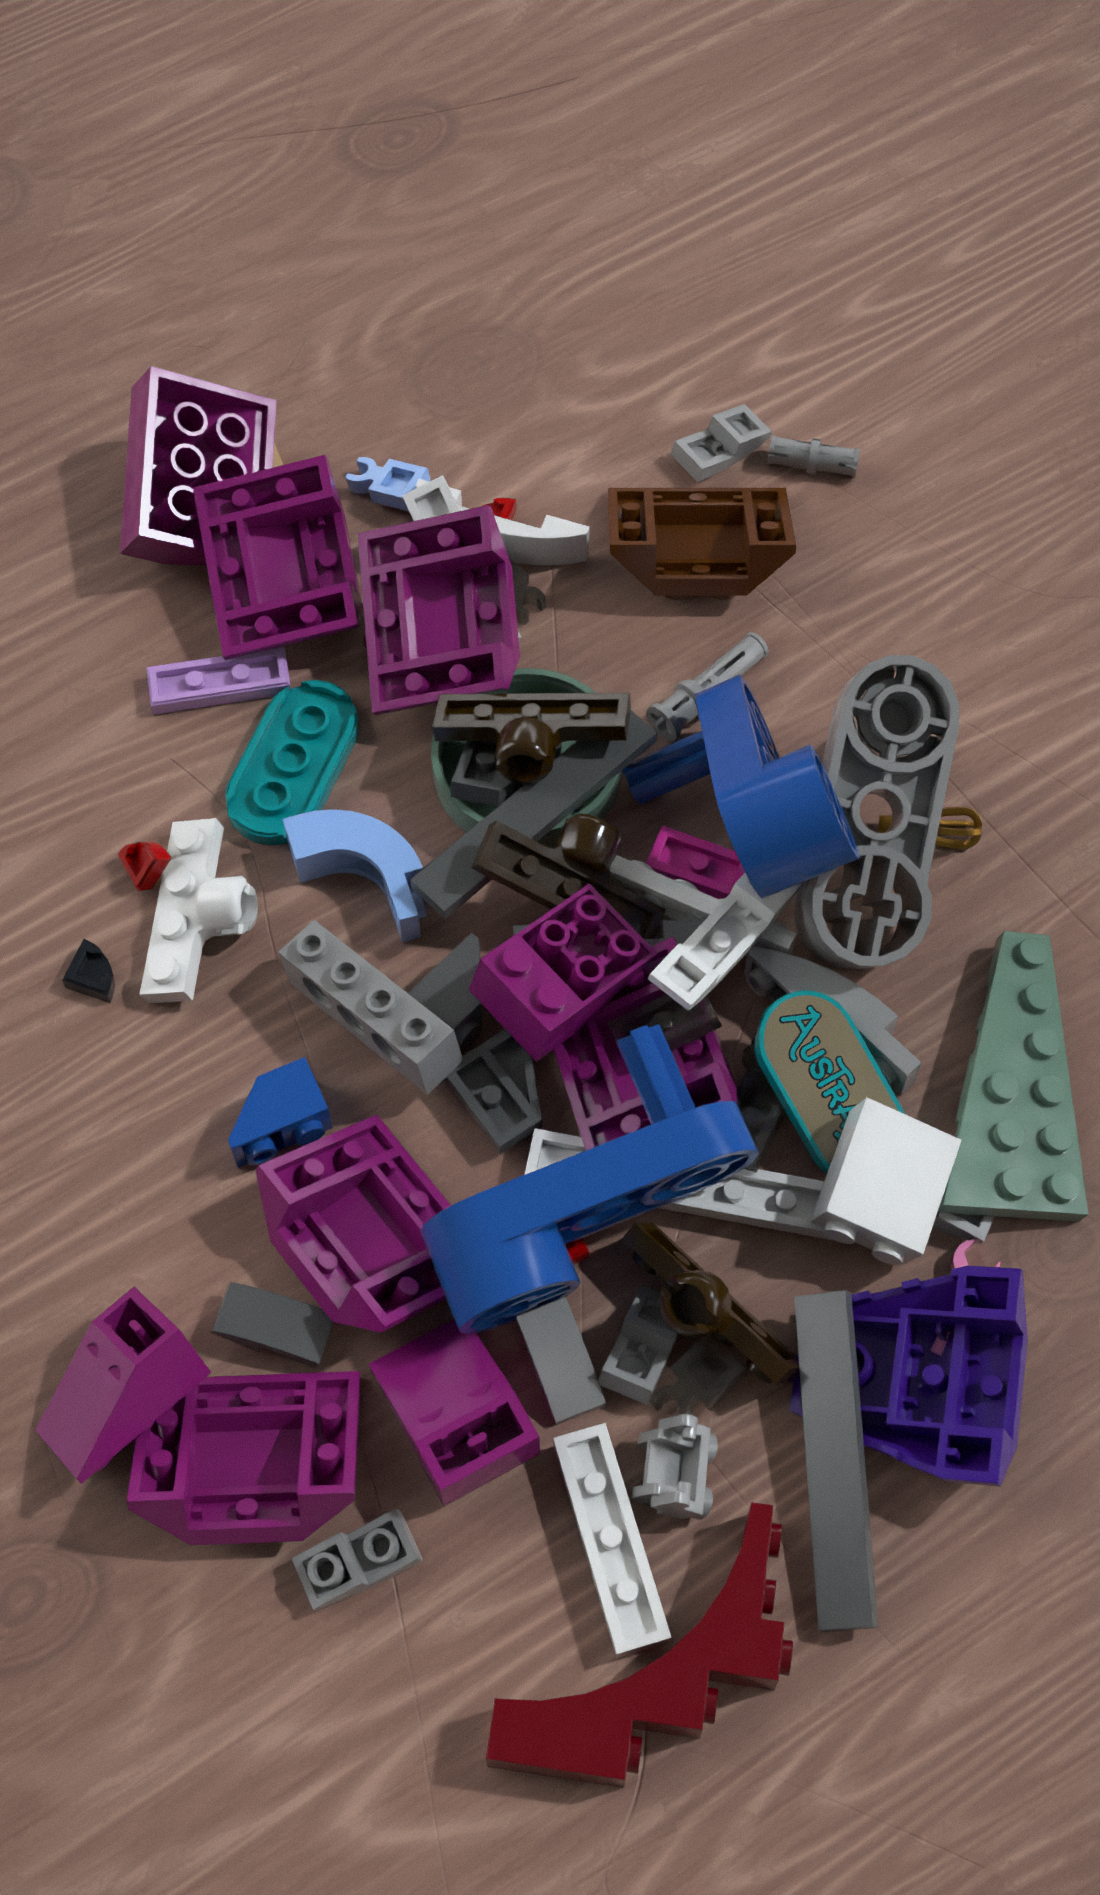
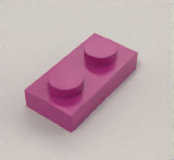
[646,825,745,899]

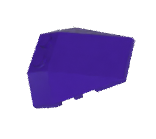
[789,1265,1028,1487]

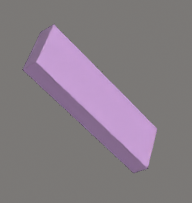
[146,647,291,715]

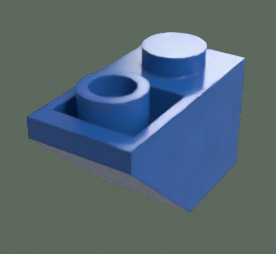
[228,1057,333,1168]

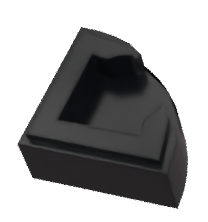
[62,939,115,1003]

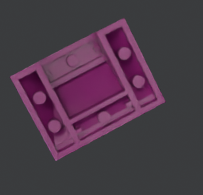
[193,455,362,660]
[358,505,520,715]
[554,937,737,1150]
[255,1115,451,1332]
[127,1371,361,1546]

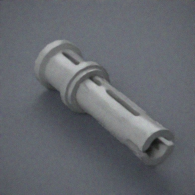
[646,632,769,742]

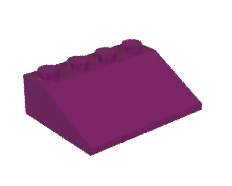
[120,366,277,566]

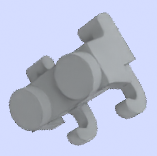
[632,1414,718,1520]

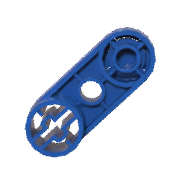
[623,674,859,899]
[421,1024,759,1334]

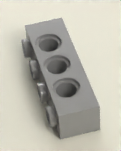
[278,920,463,1095]

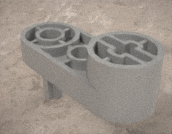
[794,655,959,970]

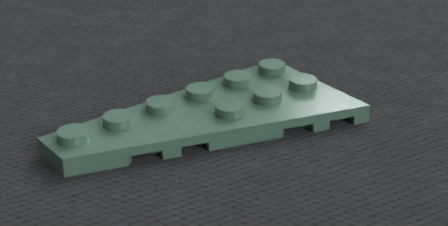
[938,931,1089,1222]

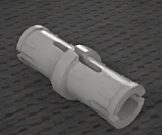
[768,435,860,478]

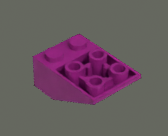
[469,883,658,1062]
[35,1286,212,1484]
[368,1319,540,1507]

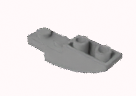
[744,946,921,1096]

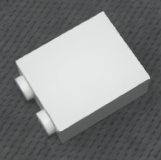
[810,1097,962,1265]

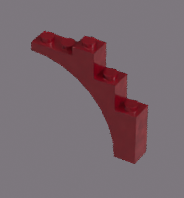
[486,1502,793,1788]

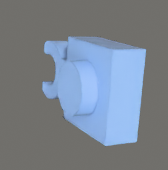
[345,457,431,511]

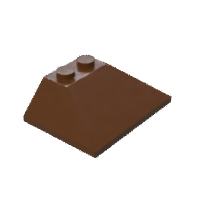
[608,488,796,600]

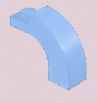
[283,810,426,943]

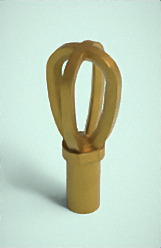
[878,807,982,849]

